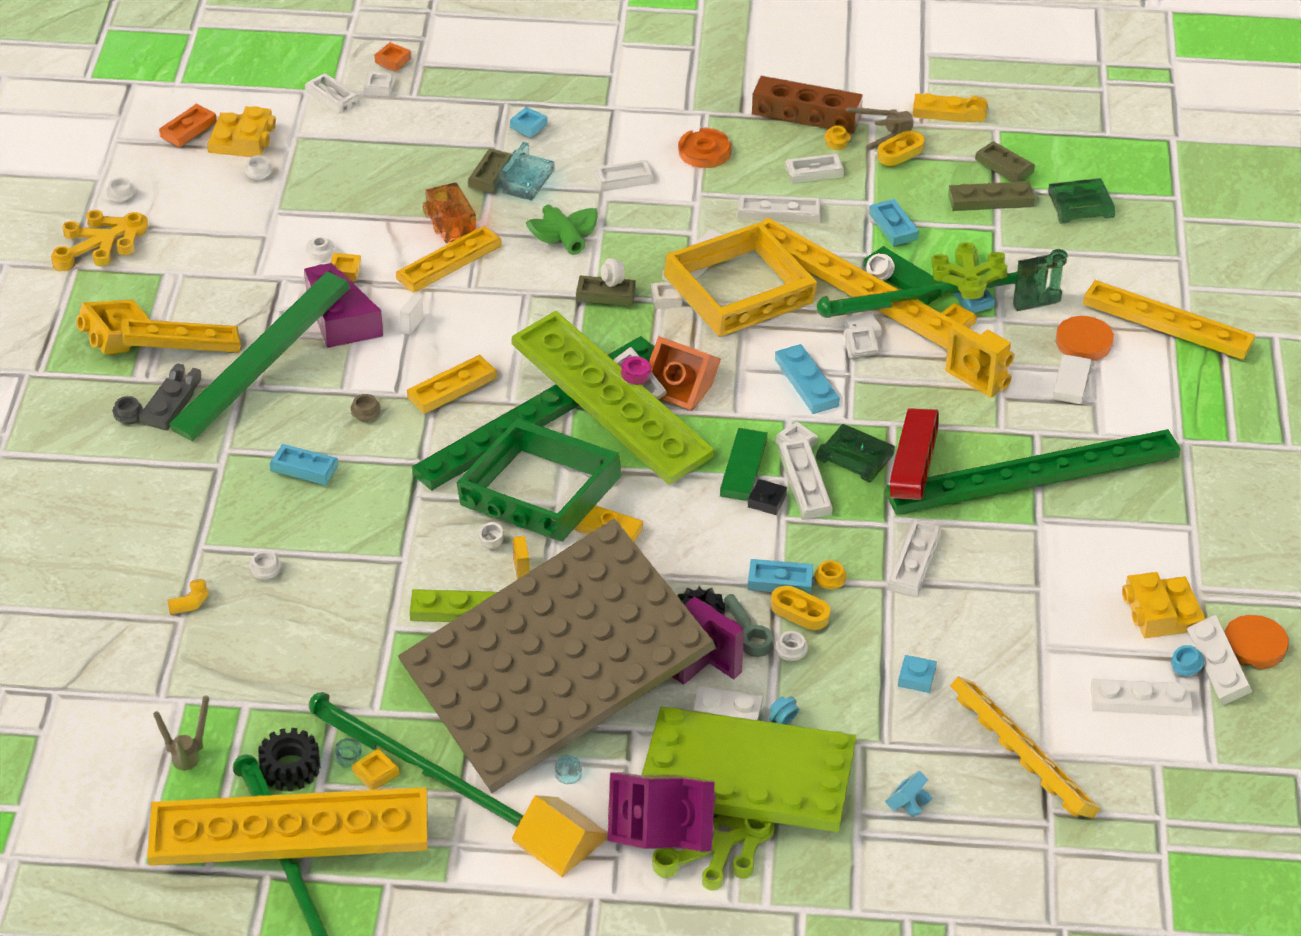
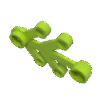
[931,242,1007,299]
[652,814,775,891]

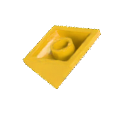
[512,795,608,877]

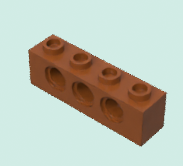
[752,75,863,134]

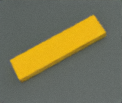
[396,225,501,293]
[120,318,241,353]

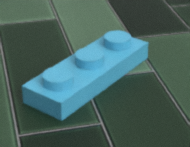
[775,344,840,414]

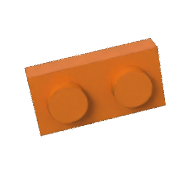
[159,103,217,147]

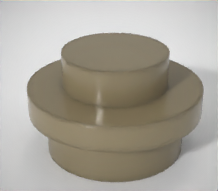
[351,394,381,421]

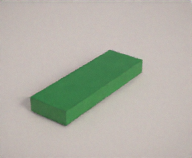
[864,246,944,305]
[720,428,768,501]

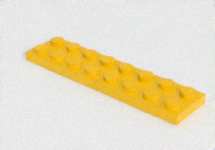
[147,787,428,866]

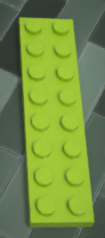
[511,310,715,485]

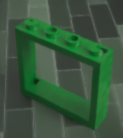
[456,418,622,542]

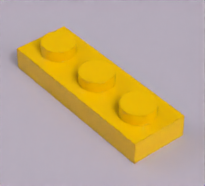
[407,354,497,414]

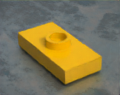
[574,505,643,542]

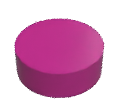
[621,356,651,385]

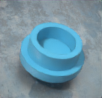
[1171,645,1204,676]
[769,696,800,725]

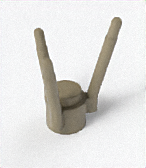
[846,107,913,150]
[153,695,209,771]

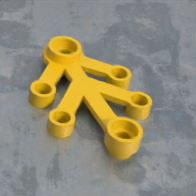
[51,210,148,271]

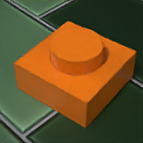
[374,42,411,72]

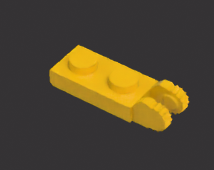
[912,93,988,122]

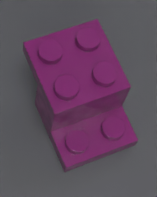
[672,597,744,685]
[607,772,716,852]

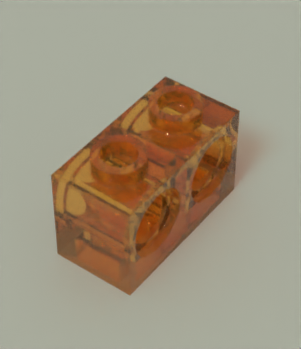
[422,182,476,244]

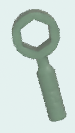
[723,594,773,657]

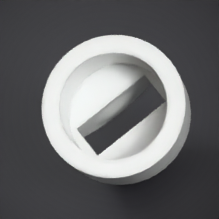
[478,522,505,550]

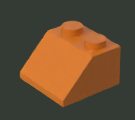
[649,336,721,411]

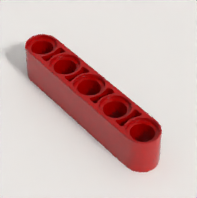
[890,408,939,500]

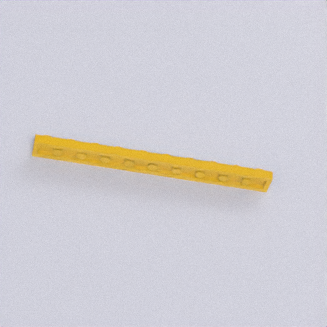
[753,218,956,349]

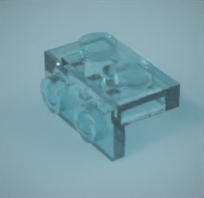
[499,142,554,201]

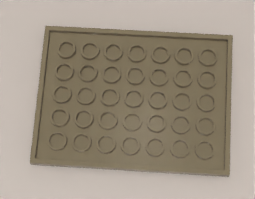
[398,518,715,793]

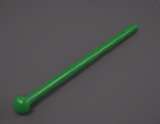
[817,270,1034,318]
[309,692,524,827]
[233,754,328,936]

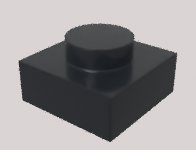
[748,479,787,515]

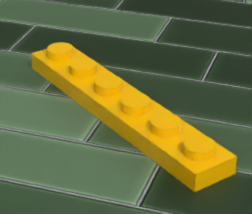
[1083,280,1256,360]
[950,676,1101,819]

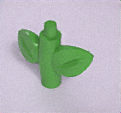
[526,204,598,255]

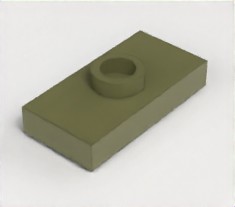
[975,141,1035,182]
[468,148,514,193]
[576,275,636,306]

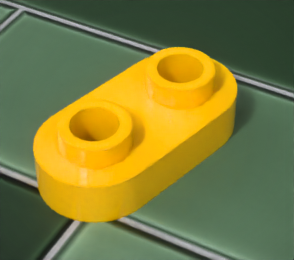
[877,131,925,167]
[770,586,830,630]

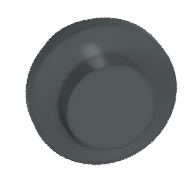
[113,396,143,423]

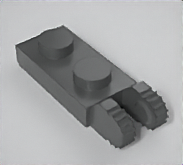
[139,363,202,430]

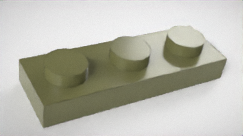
[948,181,1035,211]

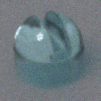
[334,738,362,768]
[555,755,582,784]

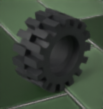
[258,728,320,791]

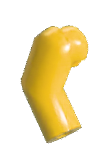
[167,579,209,615]

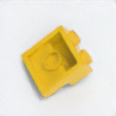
[207,106,276,157]
[76,300,150,355]
[945,322,1015,398]
[1122,572,1205,639]

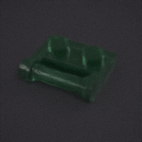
[1048,178,1115,224]
[1013,249,1068,311]
[816,424,895,483]

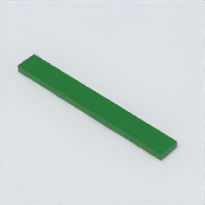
[169,272,350,441]

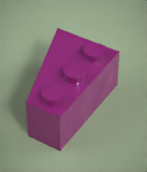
[304,263,383,348]

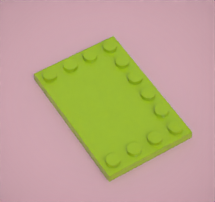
[641,706,857,832]

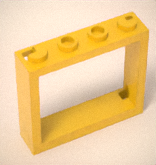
[664,222,817,337]

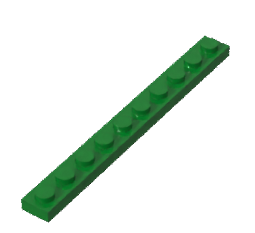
[412,336,655,491]
[885,429,1181,515]

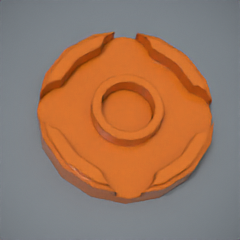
[678,128,732,168]
[1056,316,1114,361]
[1225,615,1289,669]

